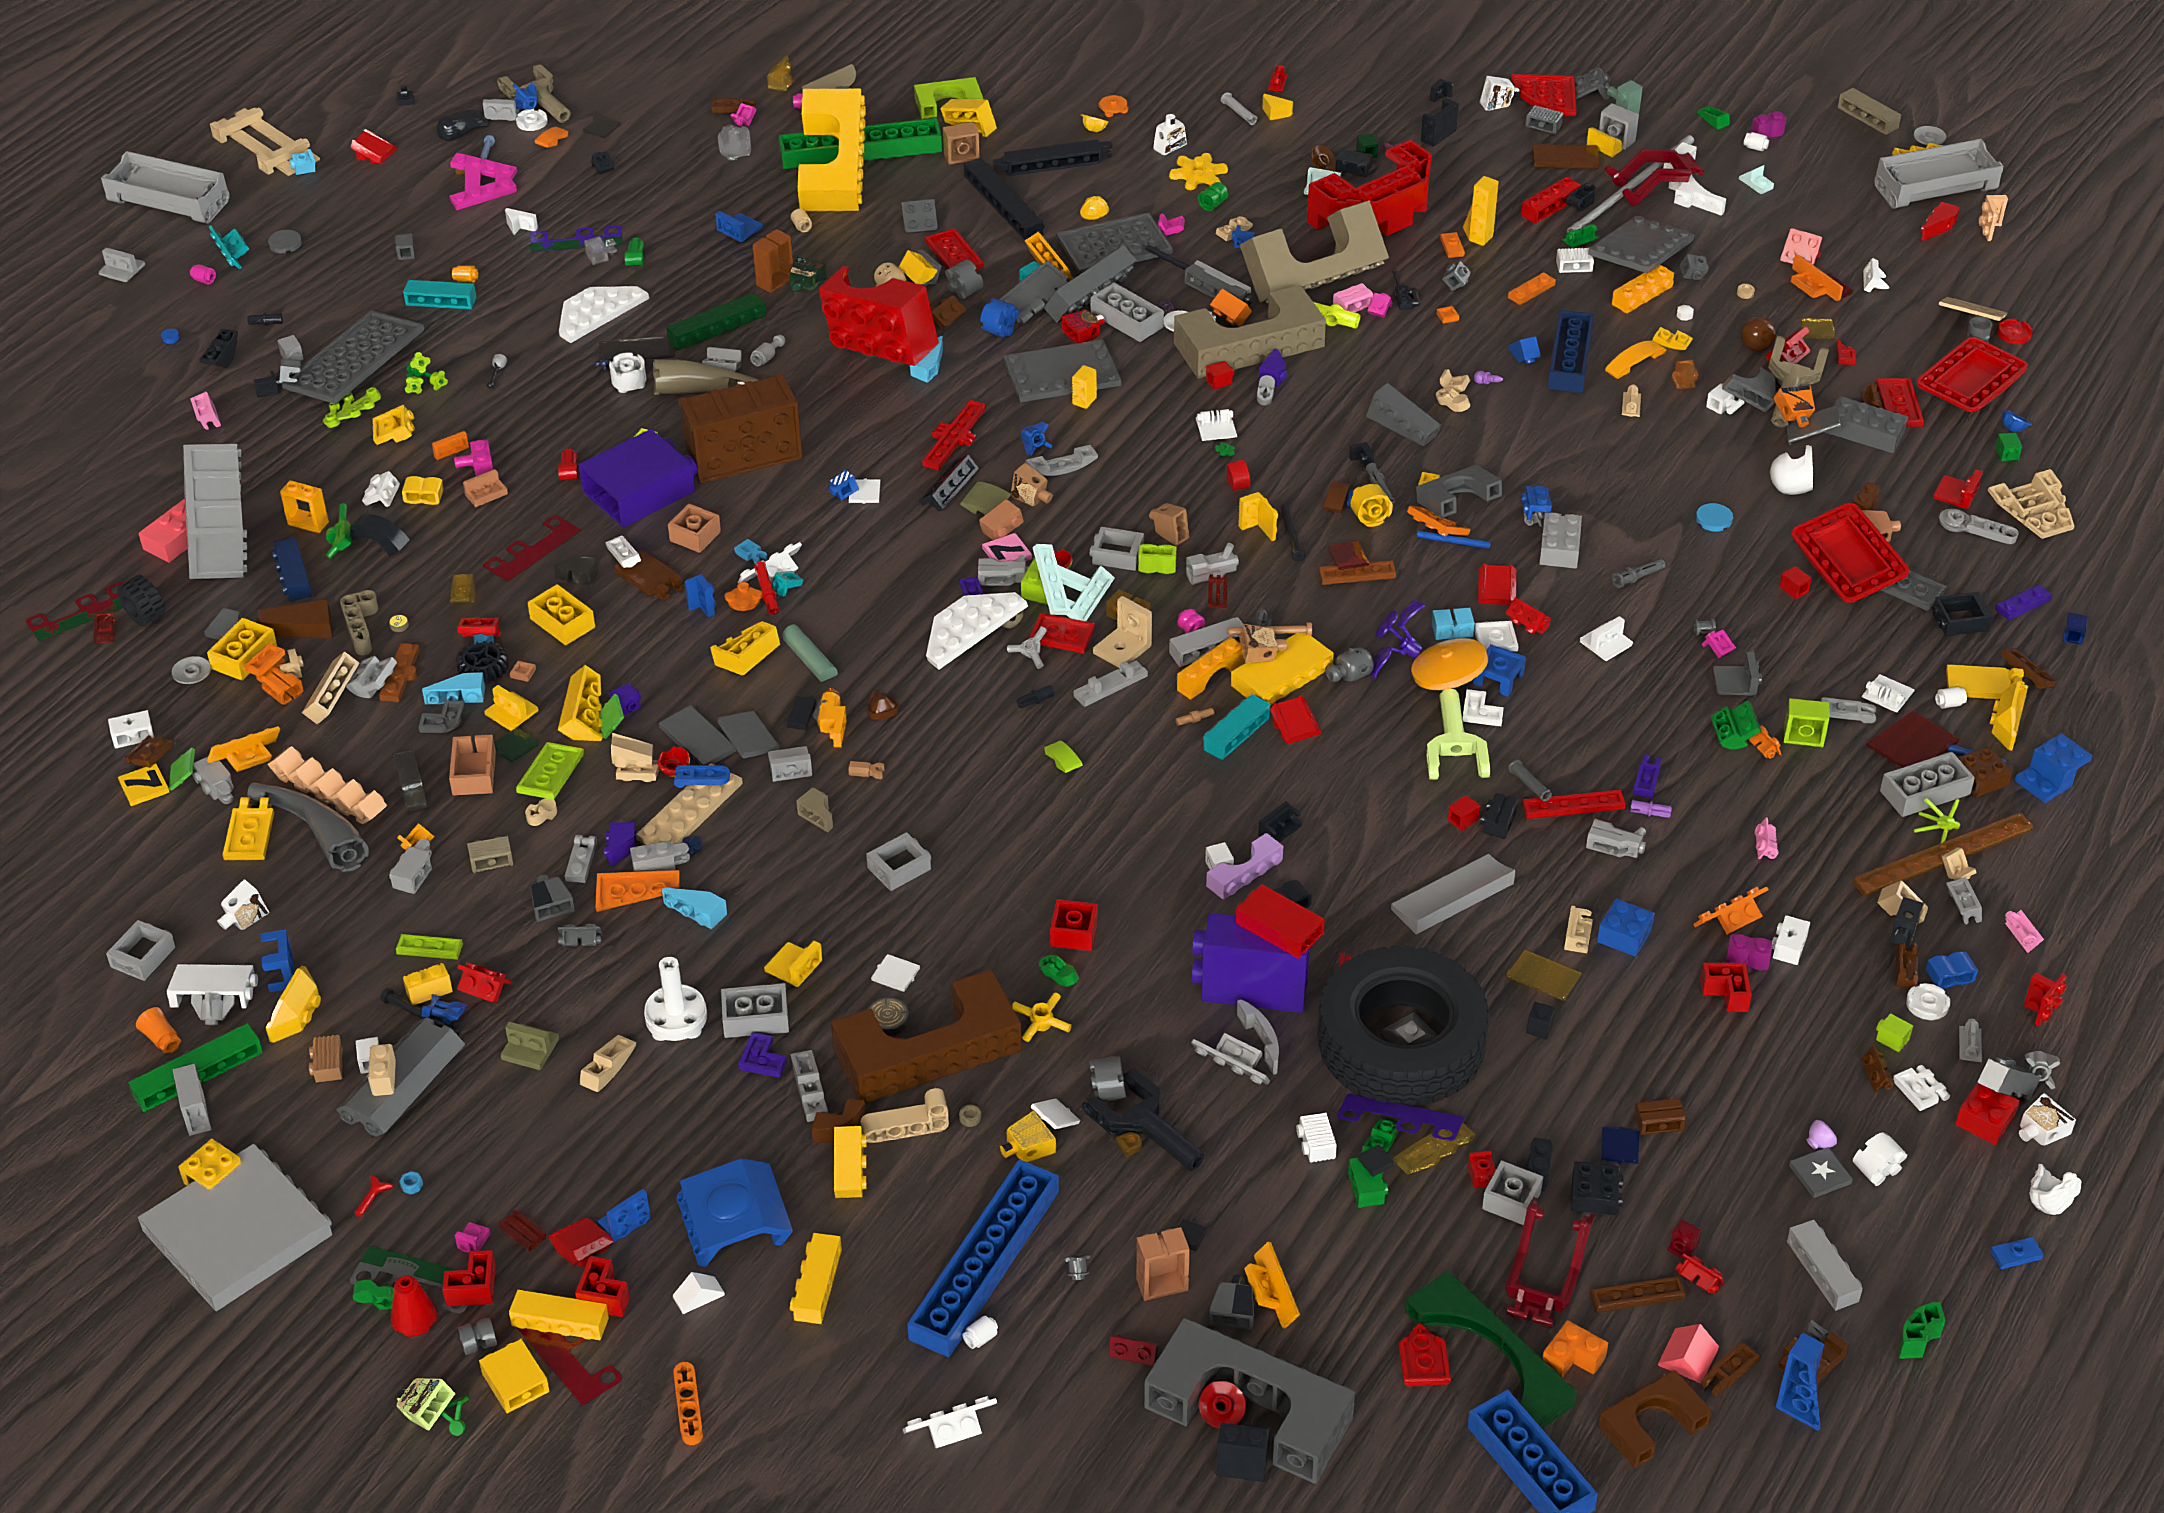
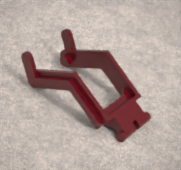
[1605,149,1704,206]
[1505,1197,1595,1328]

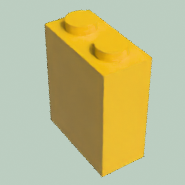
[479,1339,549,1413]

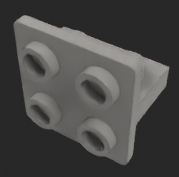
[99,248,145,282]

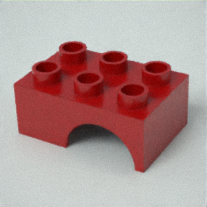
[819,266,939,366]

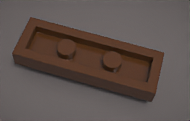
[2001,648,2057,689]

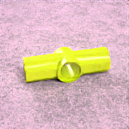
[1313,302,1360,329]

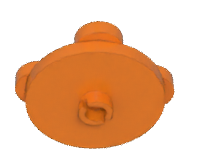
[1098,95,1128,117]
[724,582,762,611]

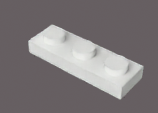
[605,536,641,568]

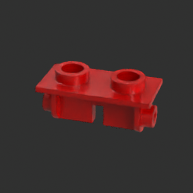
[1267,65,1288,92]
[1676,1253,1725,1294]

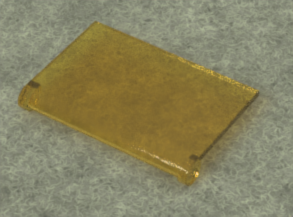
[1506,950,1582,1001]

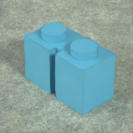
[1431,608,1474,640]

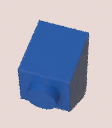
[1508,336,1541,364]

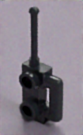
[1392,269,1421,310]

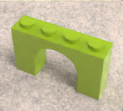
[914,77,983,119]

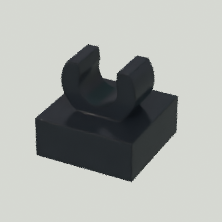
[397,86,414,106]

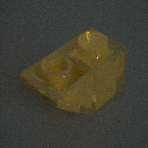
[767,56,792,91]
[450,574,476,604]

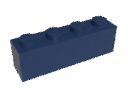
[272,537,312,602]

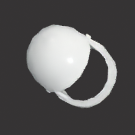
[1770,445,1813,495]

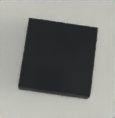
[1358,1144,1394,1177]
[1178,1219,1207,1251]

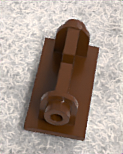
[1861,383,1883,408]
[1861,1045,1894,1092]

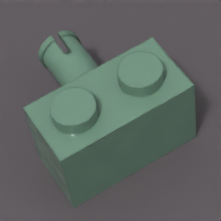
[1607,80,1643,114]

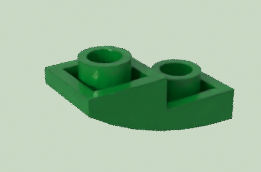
[1362,1119,1399,1153]

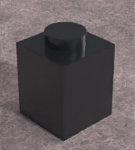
[1526,1002,1555,1039]

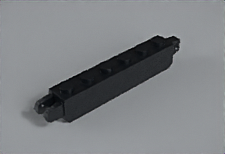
[993,139,1112,176]

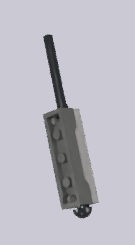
[1145,244,1253,306]

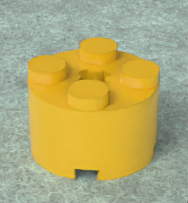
[1350,484,1393,527]

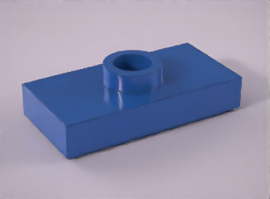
[1990,1237,2044,1270]

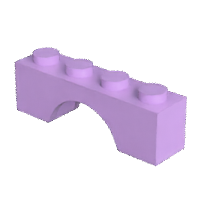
[1206,833,1283,900]

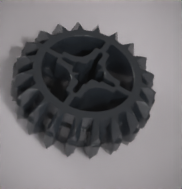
[456,640,509,684]

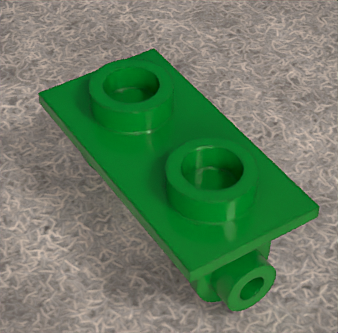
[1562,224,1599,248]

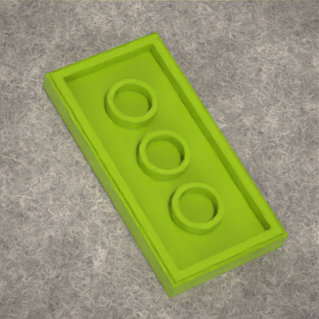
[516,742,584,800]

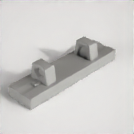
[1074,660,1148,707]

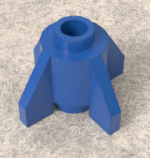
[512,82,537,110]
[1021,422,1052,456]

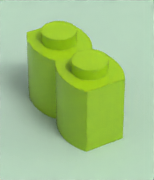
[1138,544,1177,574]

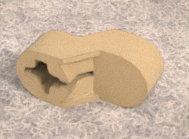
[1436,388,1470,412]
[525,798,557,826]

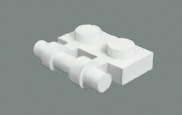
[1893,1065,1950,1111]

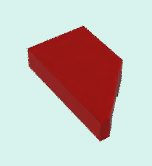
[1836,340,1856,365]

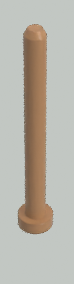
[1227,622,1312,636]

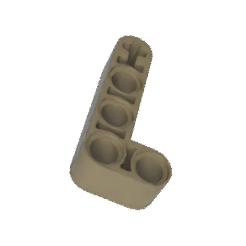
[340,590,379,655]

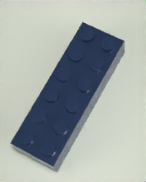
[1548,310,1594,393]

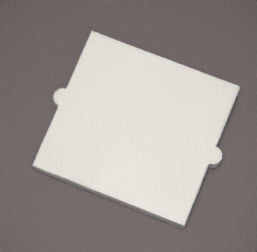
[849,478,880,504]
[871,954,920,992]
[1031,1098,1080,1129]

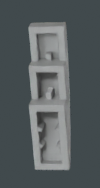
[790,1050,828,1122]

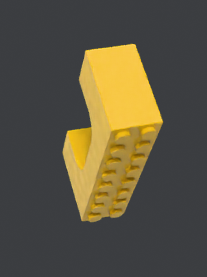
[798,89,866,211]

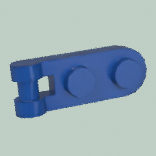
[674,765,730,788]

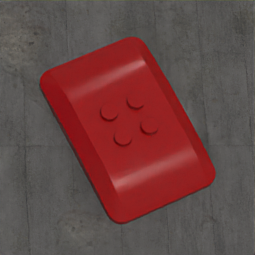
[1917,337,2028,412]
[1792,503,1909,603]

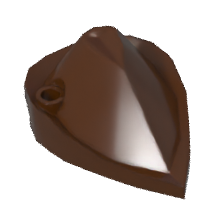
[867,690,899,720]

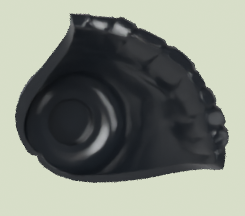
[437,110,488,141]

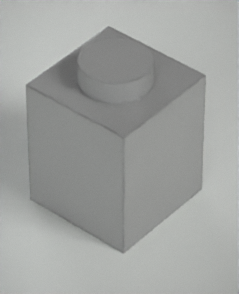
[277,335,304,361]

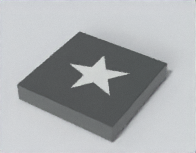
[1789,1147,1853,1198]

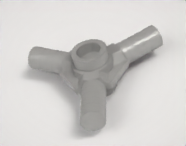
[1007,626,1047,669]

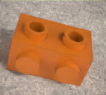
[1210,289,1252,327]

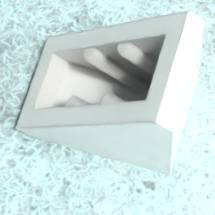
[673,1272,725,1314]

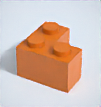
[1542,1320,1608,1378]

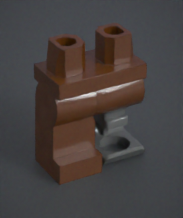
[1777,1320,1849,1384]

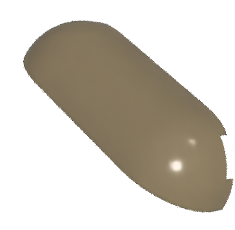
[801,64,856,90]

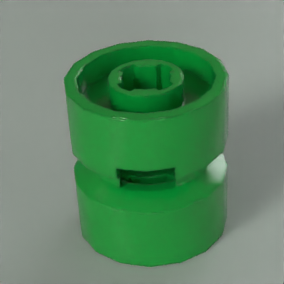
[1198,182,1228,211]

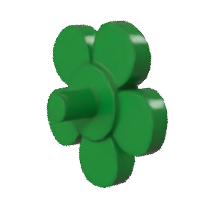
[1215,442,1235,456]

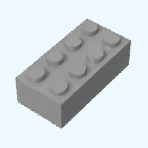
[1091,283,1164,342]
[1880,752,1975,817]

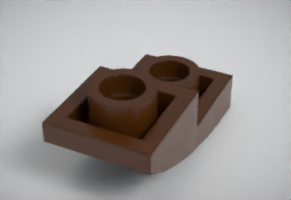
[1324,481,1350,514]

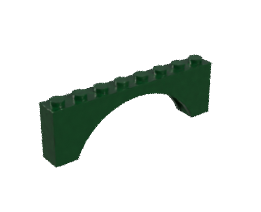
[1405,1271,1577,1429]

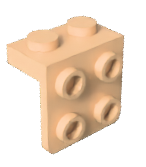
[1979,195,2008,241]

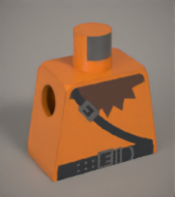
[1773,385,1815,428]

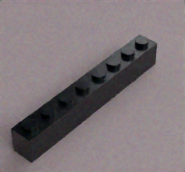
[964,157,1044,240]

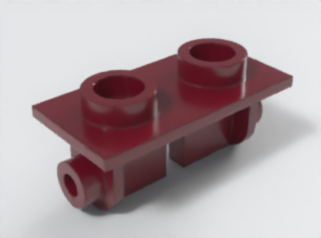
[1109,1335,1159,1366]

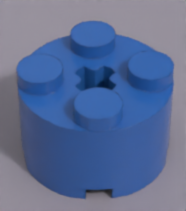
[980,298,1019,337]

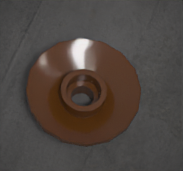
[1310,145,1336,172]

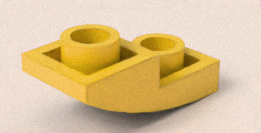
[1652,327,1693,350]

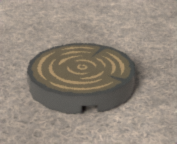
[868,997,909,1035]

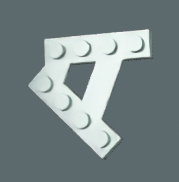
[1033,544,1115,621]

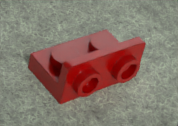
[457,618,501,637]

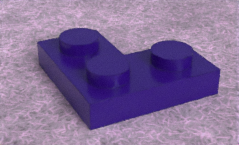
[738,1032,787,1078]

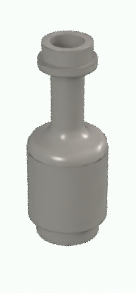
[750,335,786,366]

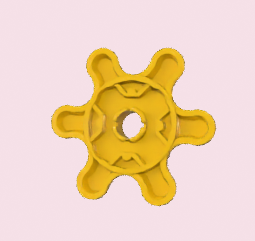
[1169,153,1228,190]

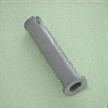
[1221,92,1257,125]

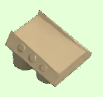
[611,733,653,768]

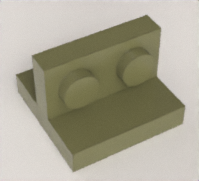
[500,1022,559,1070]

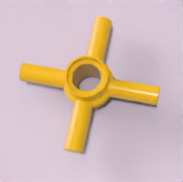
[1012,993,1072,1042]

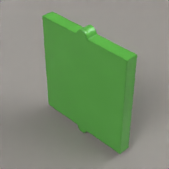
[599,694,624,739]
[169,748,195,791]

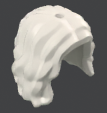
[2029,1164,2081,1215]

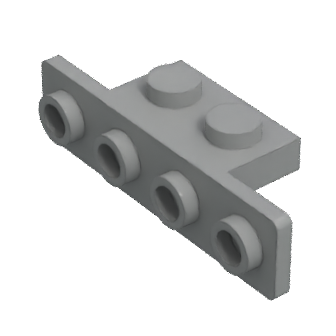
[1191,1033,1270,1085]

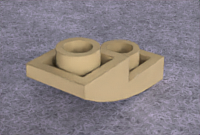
[1216,216,1253,241]

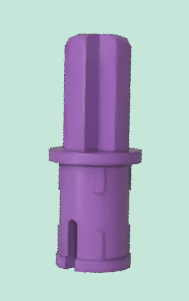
[1630,800,1672,818]

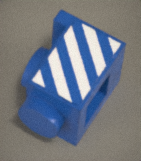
[828,469,859,500]

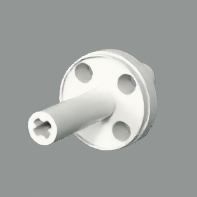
[644,957,707,1041]

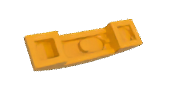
[1605,341,1666,379]

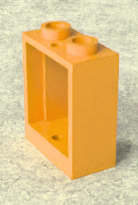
[280,480,329,533]

